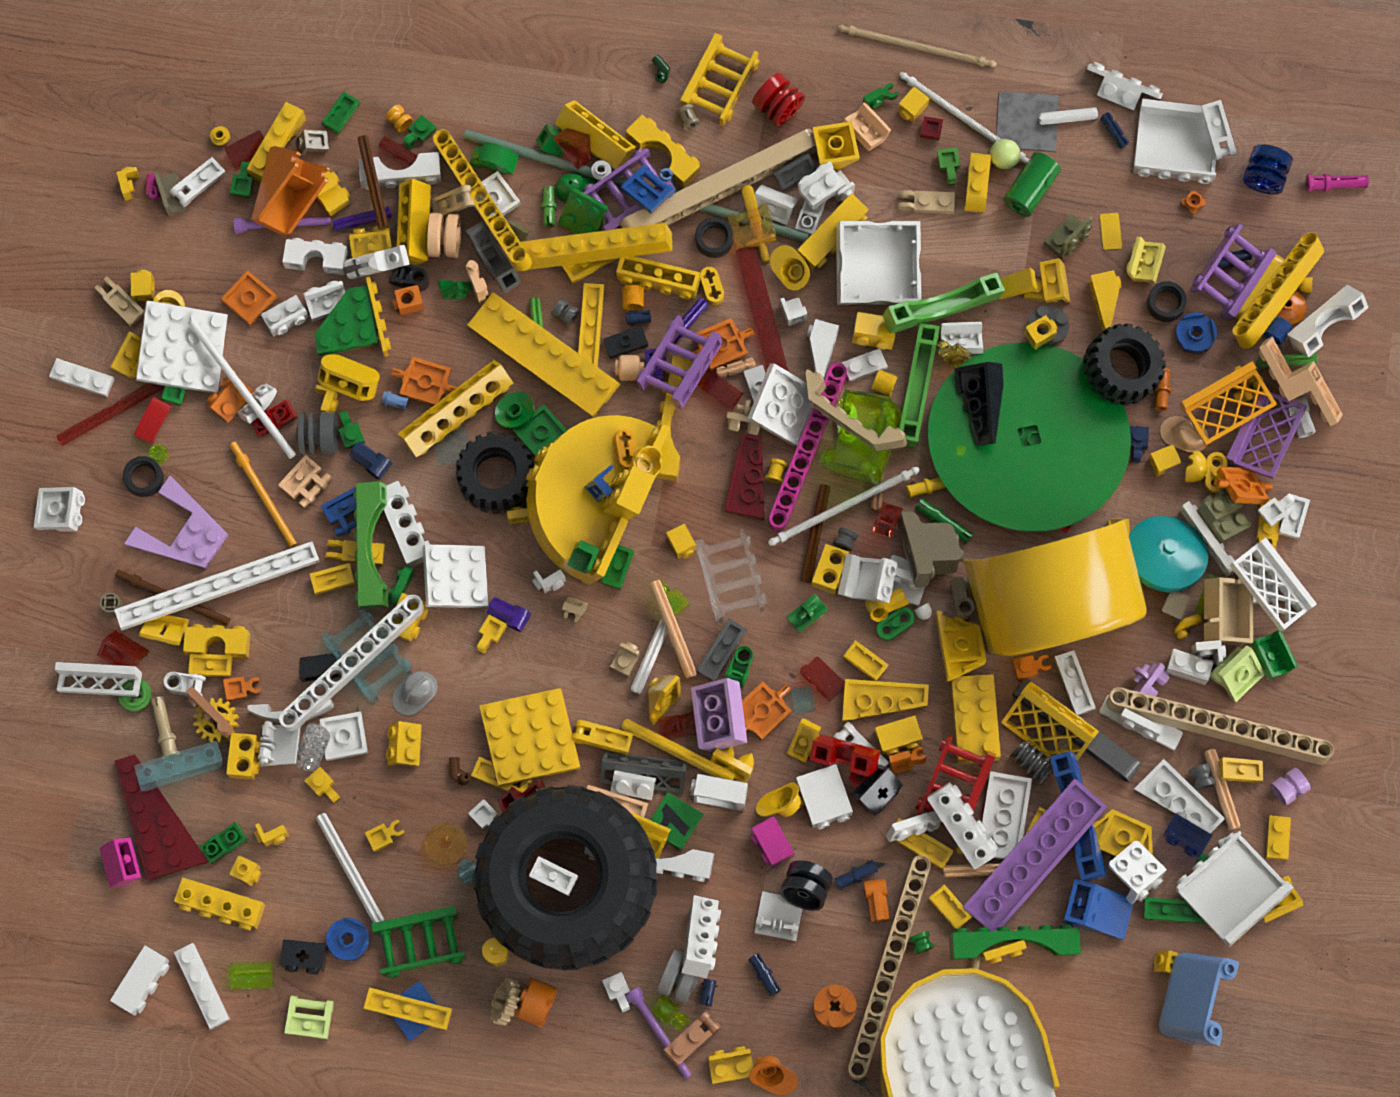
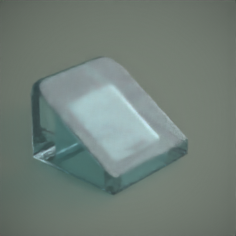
[790,686,815,714]

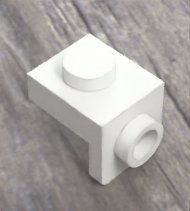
[532,569,566,594]

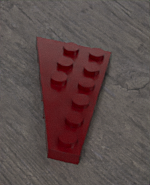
[114,754,209,881]

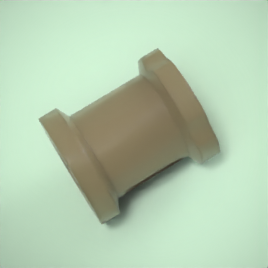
[676,104,700,130]

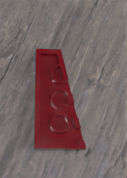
[724,433,765,520]

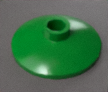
[495,392,534,429]

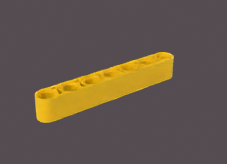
[1232,232,1324,349]

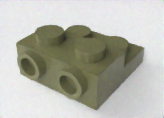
[1196,488,1252,544]

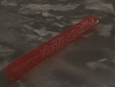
[56,383,165,445]

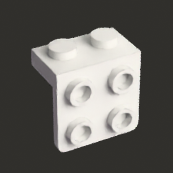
[1108,841,1167,905]

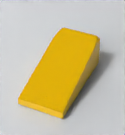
[999,268,1038,300]

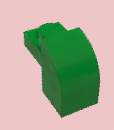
[470,142,519,175]

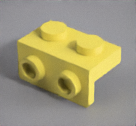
[1126,237,1166,283]

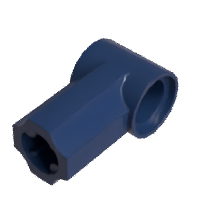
[349,441,392,480]

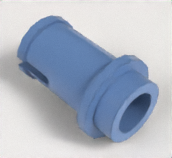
[660,168,674,185]
[381,391,409,410]

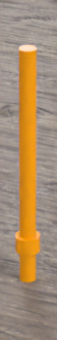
[229,442,297,548]

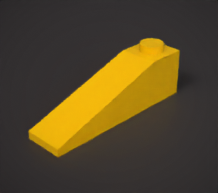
[648,675,681,726]

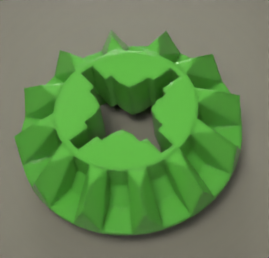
[118,679,152,711]

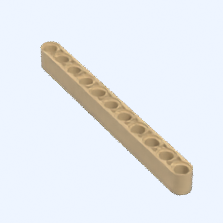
[620,129,817,228]
[1106,687,1334,765]
[847,855,931,1081]

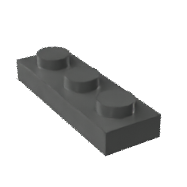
[697,619,747,682]

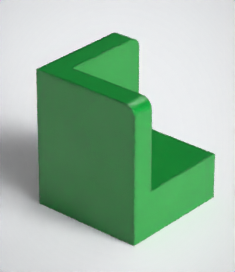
[536,124,571,158]
[567,540,600,574]

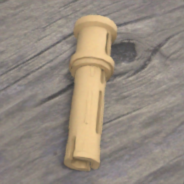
[151,697,180,761]

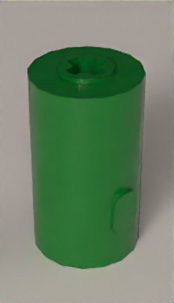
[1003,152,1061,217]

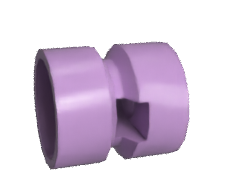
[1270,767,1311,806]

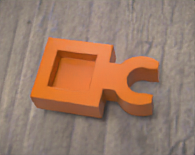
[1012,655,1052,681]
[223,676,261,701]

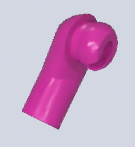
[145,174,161,200]

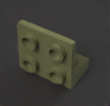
[1044,213,1093,259]

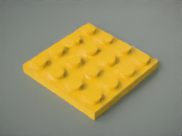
[479,688,580,787]

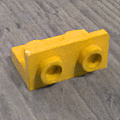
[349,226,392,258]
[708,1046,753,1084]

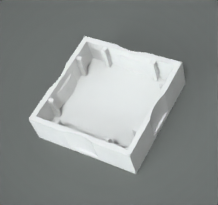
[836,221,921,305]

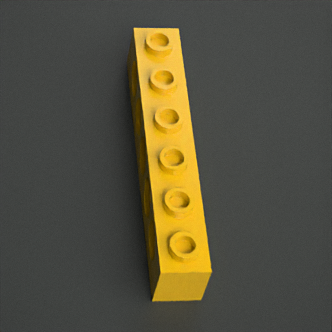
[397,360,513,457]

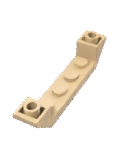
[805,369,907,451]

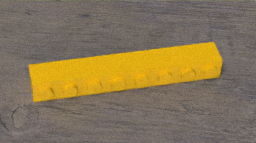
[509,223,672,271]

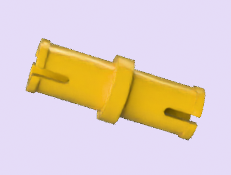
[906,477,946,498]

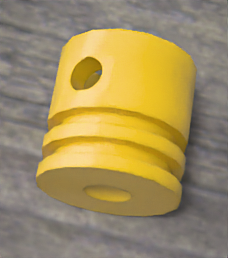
[482,938,509,967]

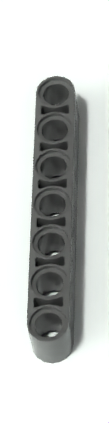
[1012,678,1141,782]

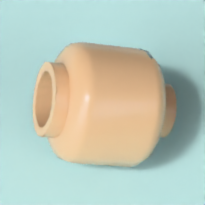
[615,355,644,381]

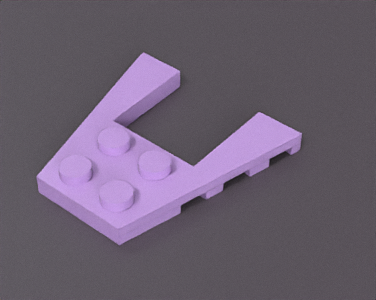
[124,476,228,569]

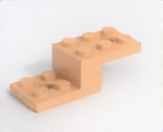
[1259,337,1343,427]

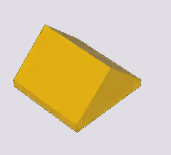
[812,121,860,170]

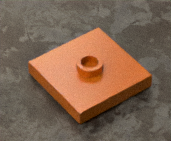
[220,270,278,326]

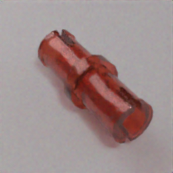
[379,136,418,165]

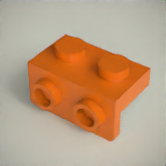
[205,376,254,423]

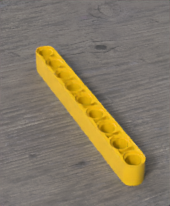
[433,129,532,271]

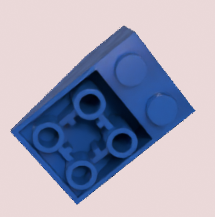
[1062,879,1133,940]

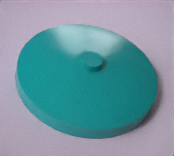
[1129,516,1208,592]

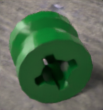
[909,931,934,955]

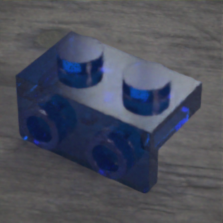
[1162,813,1212,857]

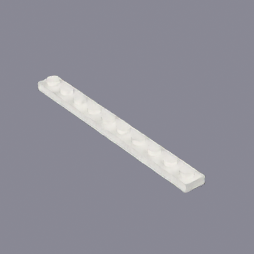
[114,541,320,630]

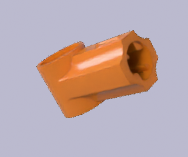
[864,878,889,922]

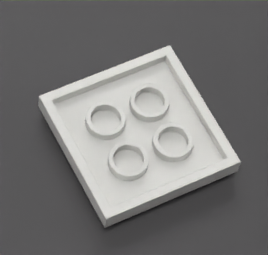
[747,363,813,446]
[423,544,488,608]

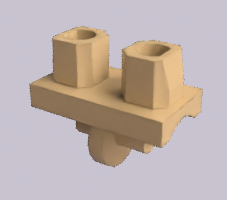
[726,400,761,435]

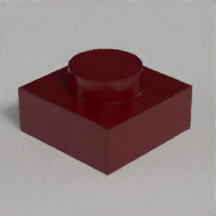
[920,116,943,141]

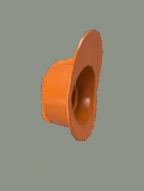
[749,1056,798,1095]

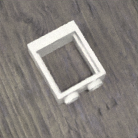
[690,774,748,811]

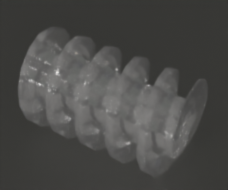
[296,723,331,771]

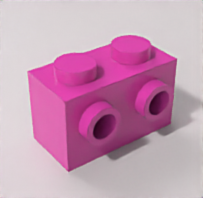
[750,816,794,868]
[99,837,141,888]

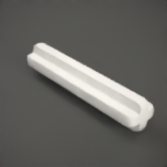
[1039,107,1098,125]

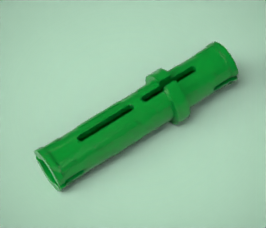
[915,498,973,544]

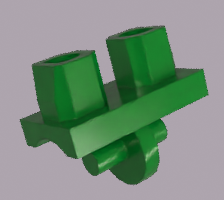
[786,593,829,633]

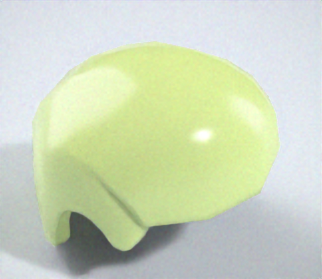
[989,139,1021,170]

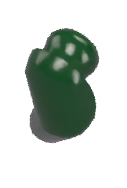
[652,54,670,83]

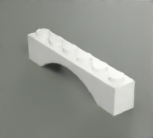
[584,846,715,882]

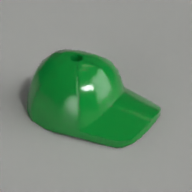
[555,173,598,202]

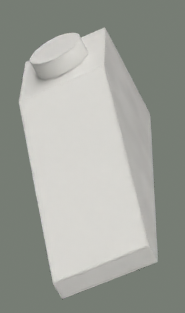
[807,319,839,378]

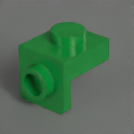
[437,280,473,301]

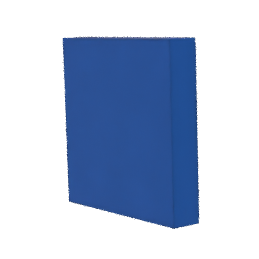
[393,981,437,1041]

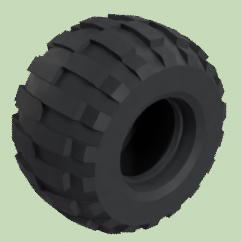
[473,785,658,971]

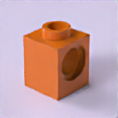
[392,285,424,316]

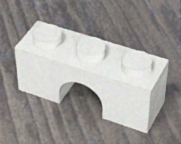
[282,238,348,275]

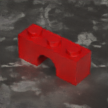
[810,734,880,777]

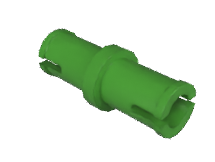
[541,186,557,228]

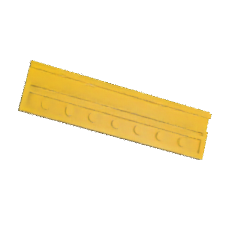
[467,292,620,417]

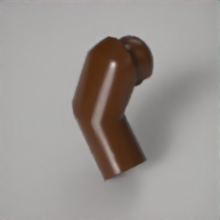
[449,757,471,785]

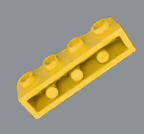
[555,100,636,170]
[397,179,431,266]
[797,193,869,270]
[616,256,700,300]
[174,877,265,931]

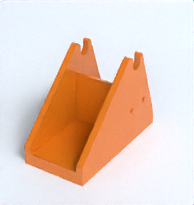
[251,146,330,236]

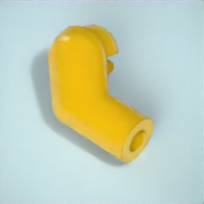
[1174,614,1202,640]

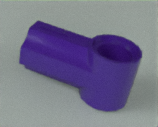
[487,597,531,632]

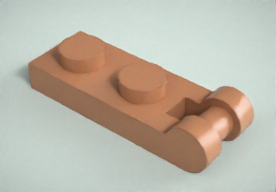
[186,686,233,737]
[663,1011,721,1067]

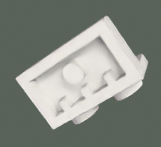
[798,162,846,209]
[261,295,309,337]
[1191,640,1226,666]

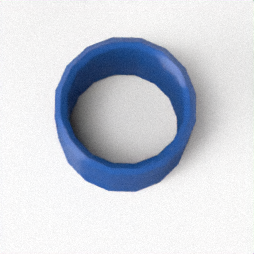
[1264,316,1292,345]

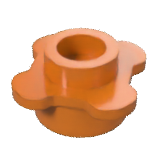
[1181,191,1206,214]

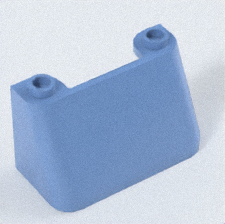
[1159,953,1239,1046]

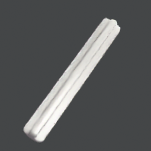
[631,617,668,694]

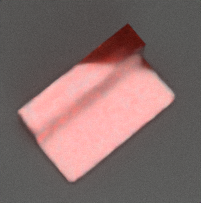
[97,630,149,668]
[800,656,845,702]

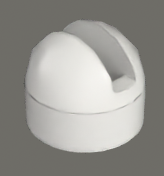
[914,603,932,620]

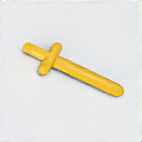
[742,185,776,263]

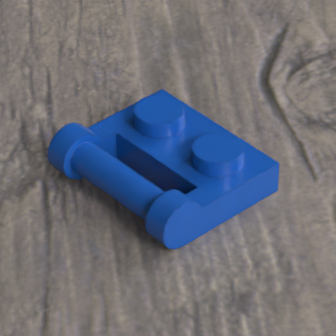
[621,164,676,214]

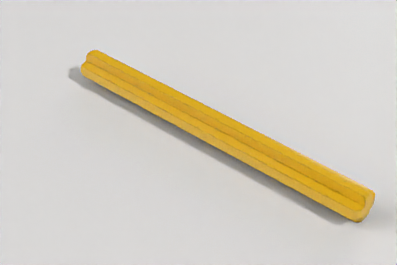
[621,718,735,780]

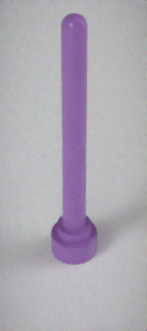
[234,217,331,234]
[625,987,691,1078]

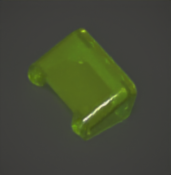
[820,389,902,484]

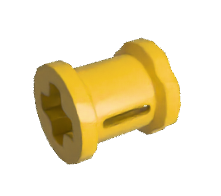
[765,458,787,484]

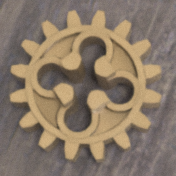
[490,978,521,1026]

